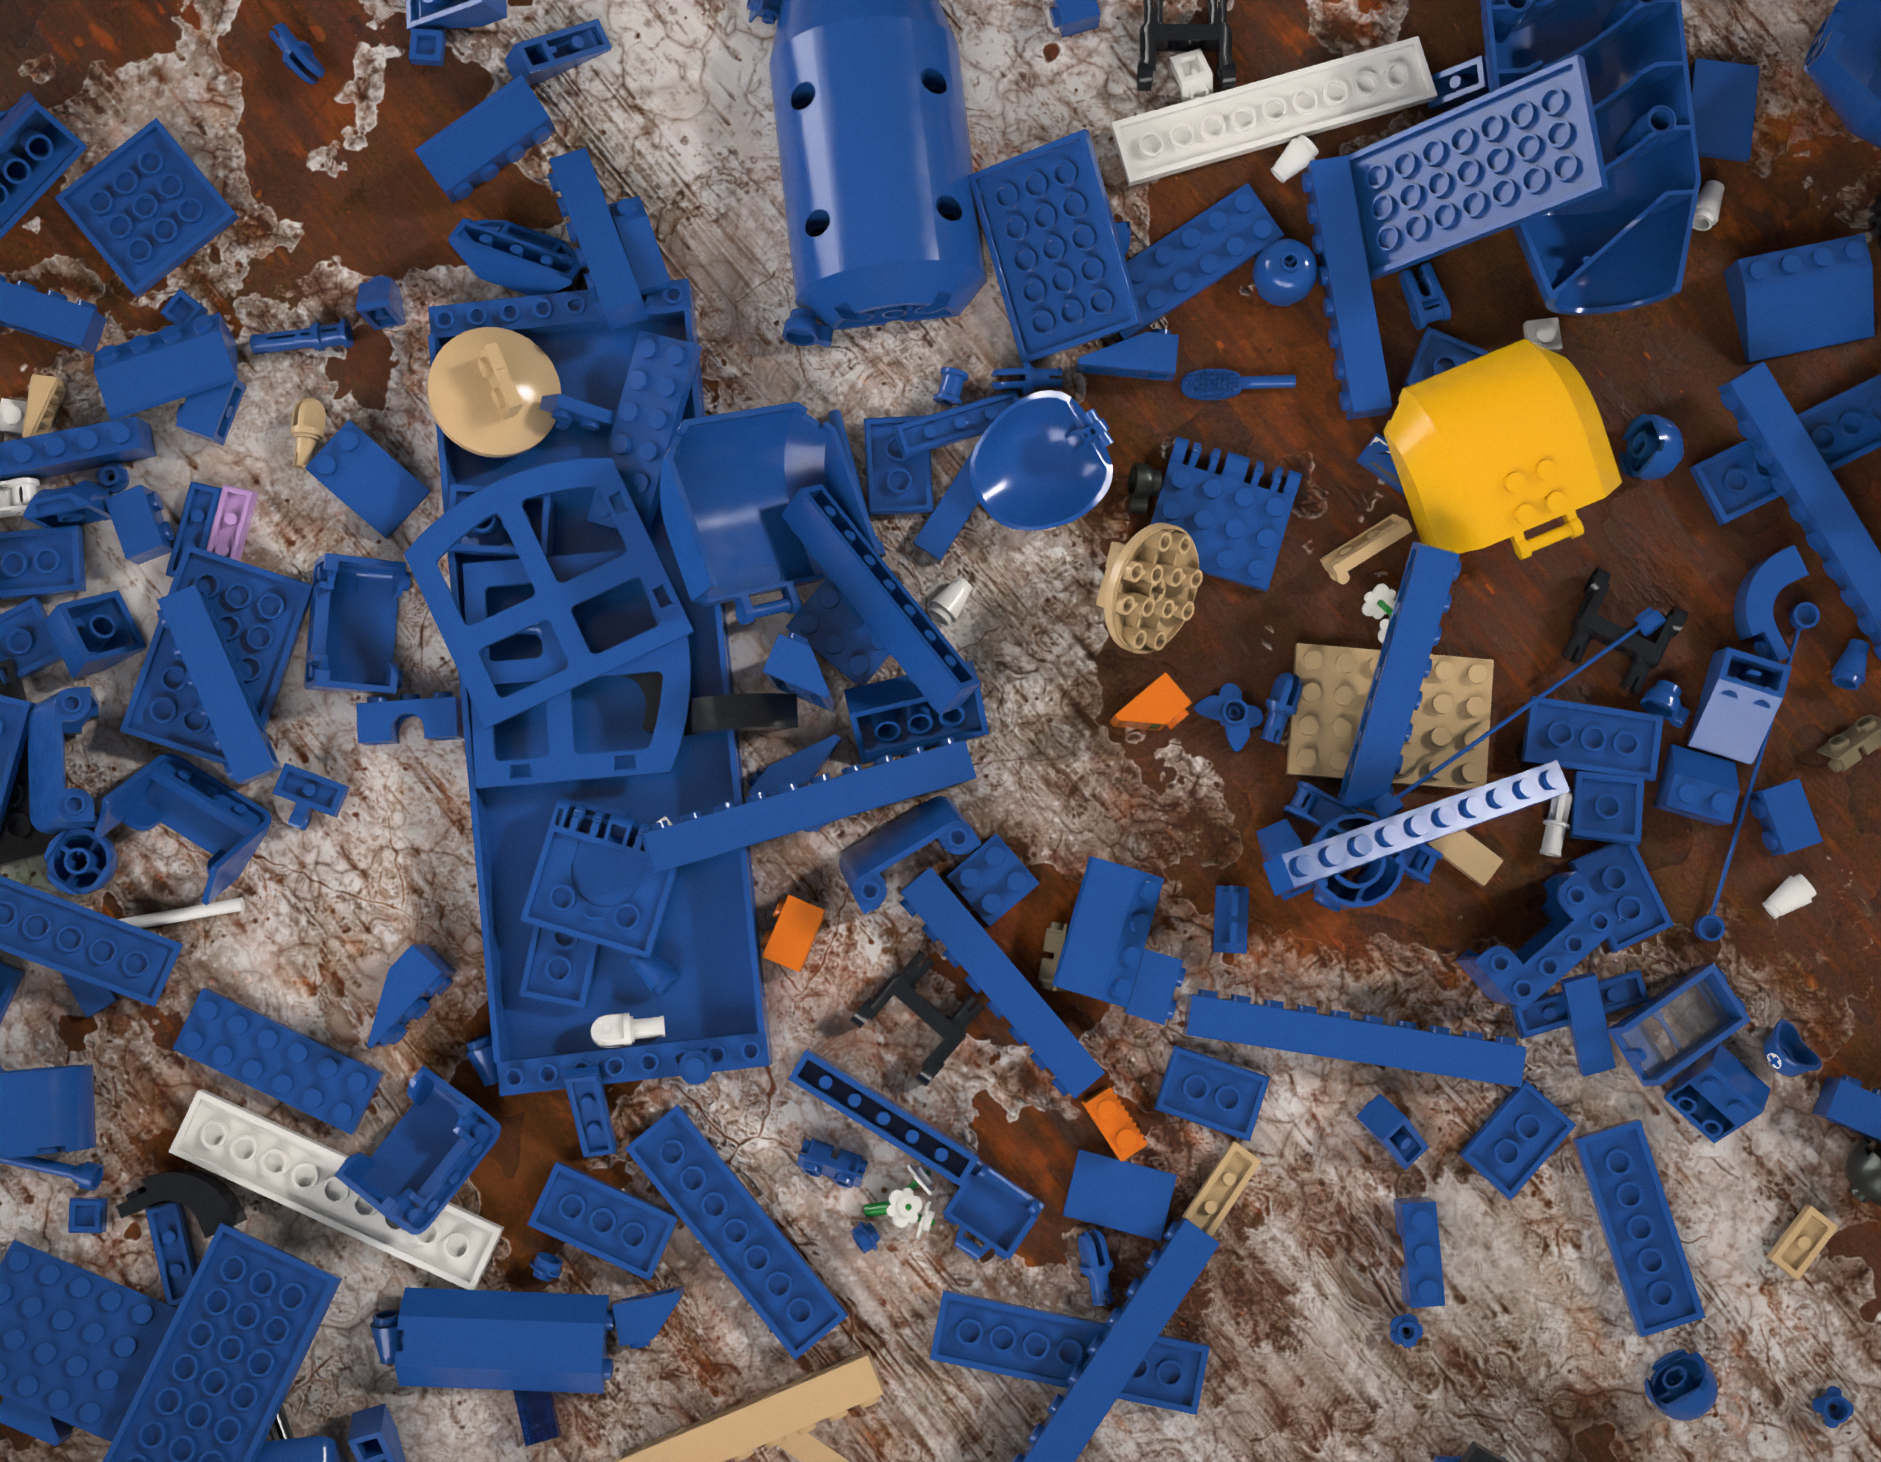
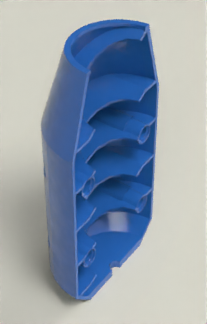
[769,0,987,331]
[1480,0,1701,315]

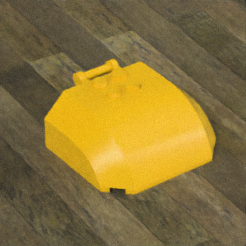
[1383,339,1622,560]

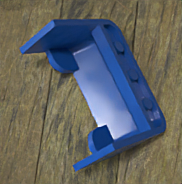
[94,754,272,905]

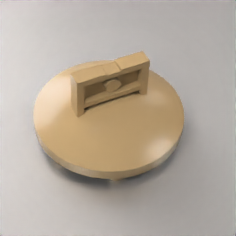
[427,327,561,458]
[1096,523,1203,654]

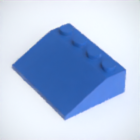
[1724,233,1874,364]

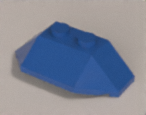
[448,218,582,296]

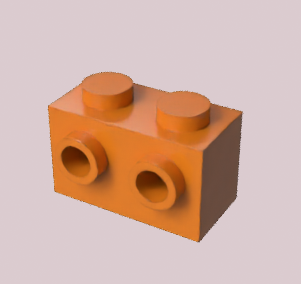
[760,894,827,972]

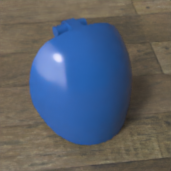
[969,390,1114,531]

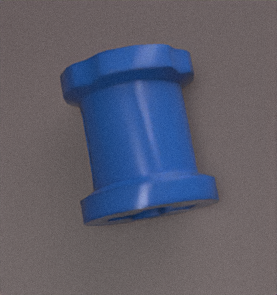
[933,367,969,408]

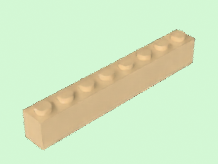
[614,1349,884,1462]

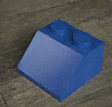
[44,590,147,679]
[1653,744,1740,826]

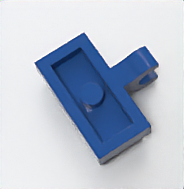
[540,393,615,431]
[272,763,350,831]

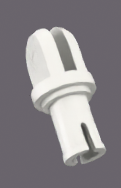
[590,1013,665,1049]

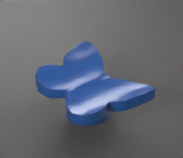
[1194,683,1263,752]

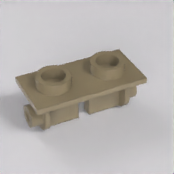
[1817,714,1881,773]
[1038,922,1069,992]

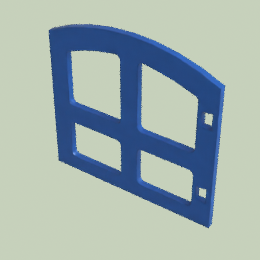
[404,458,694,729]
[463,550,691,789]

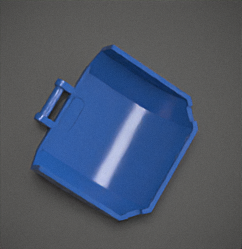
[660,402,880,625]

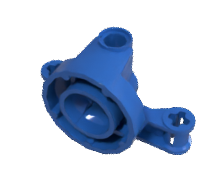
[1283,780,1443,913]

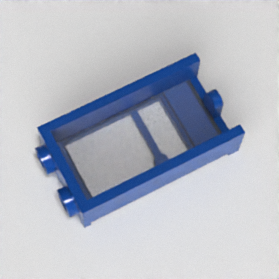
[1607,963,1751,1087]

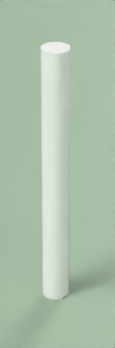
[117,897,245,928]

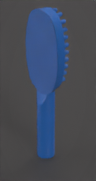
[1180,369,1296,401]

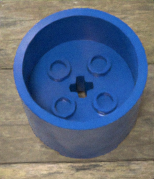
[0,1064,96,1158]

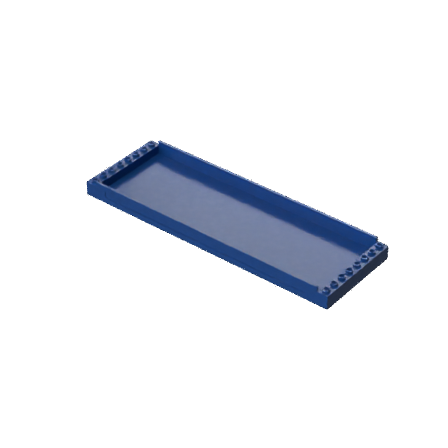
[428,278,773,1096]

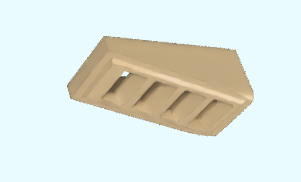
[22,374,68,438]

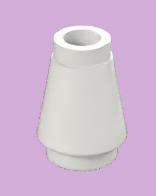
[1270,134,1319,183]
[1692,180,1725,231]
[927,577,973,627]
[1762,873,1817,919]

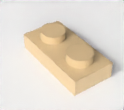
[1766,1204,1838,1281]

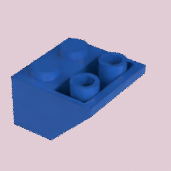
[1664,1043,1771,1143]

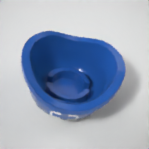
[1763,1019,1822,1077]

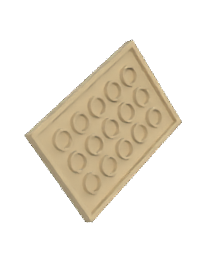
[1286,643,1494,790]

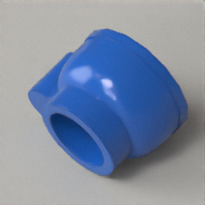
[782,308,833,347]
[1640,680,1690,728]

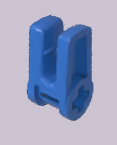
[1398,262,1451,330]

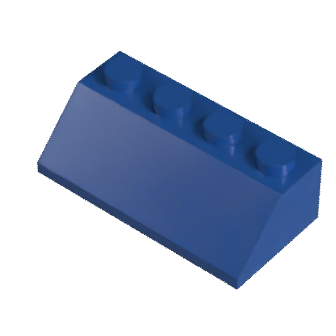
[414,74,556,203]
[0,93,87,239]
[94,312,238,420]
[762,632,836,713]
[844,660,989,764]
[1052,856,1164,1008]

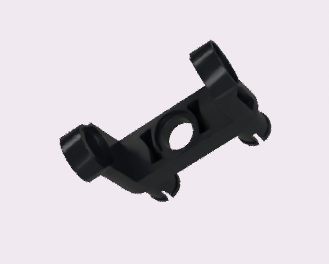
[1137,0,1236,91]
[1560,567,1688,694]
[850,950,985,1087]

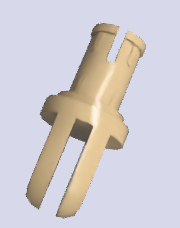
[290,398,326,470]

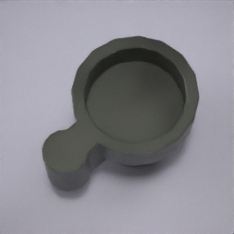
[1127,462,1162,515]

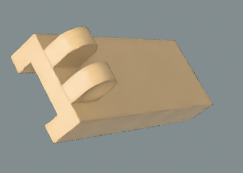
[1320,514,1413,584]
[1425,830,1504,887]
[1182,1141,1262,1237]

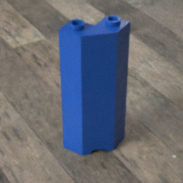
[395,1287,615,1394]

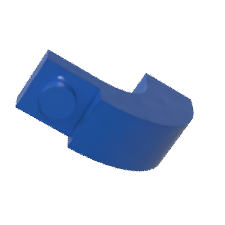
[1734,545,1809,662]

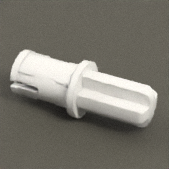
[1539,792,1573,858]

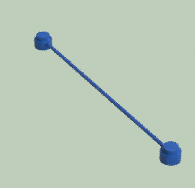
[1694,602,1820,941]
[1373,607,1666,820]

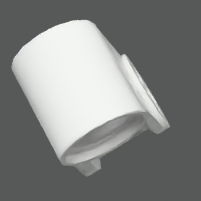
[0,478,40,518]

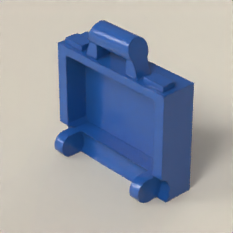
[942,1159,1045,1260]

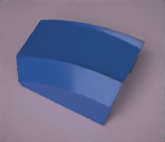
[23,481,113,528]

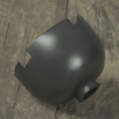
[1845,1138,1881,1206]

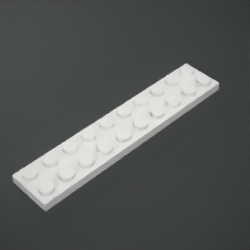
[1111,36,1438,187]
[169,1089,504,1290]

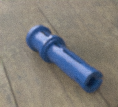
[250,318,354,355]

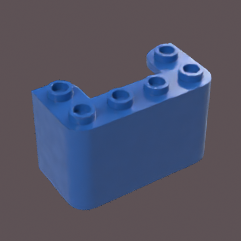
[1455,871,1616,1006]

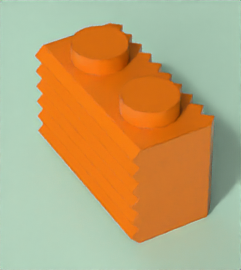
[1082,1085,1148,1162]

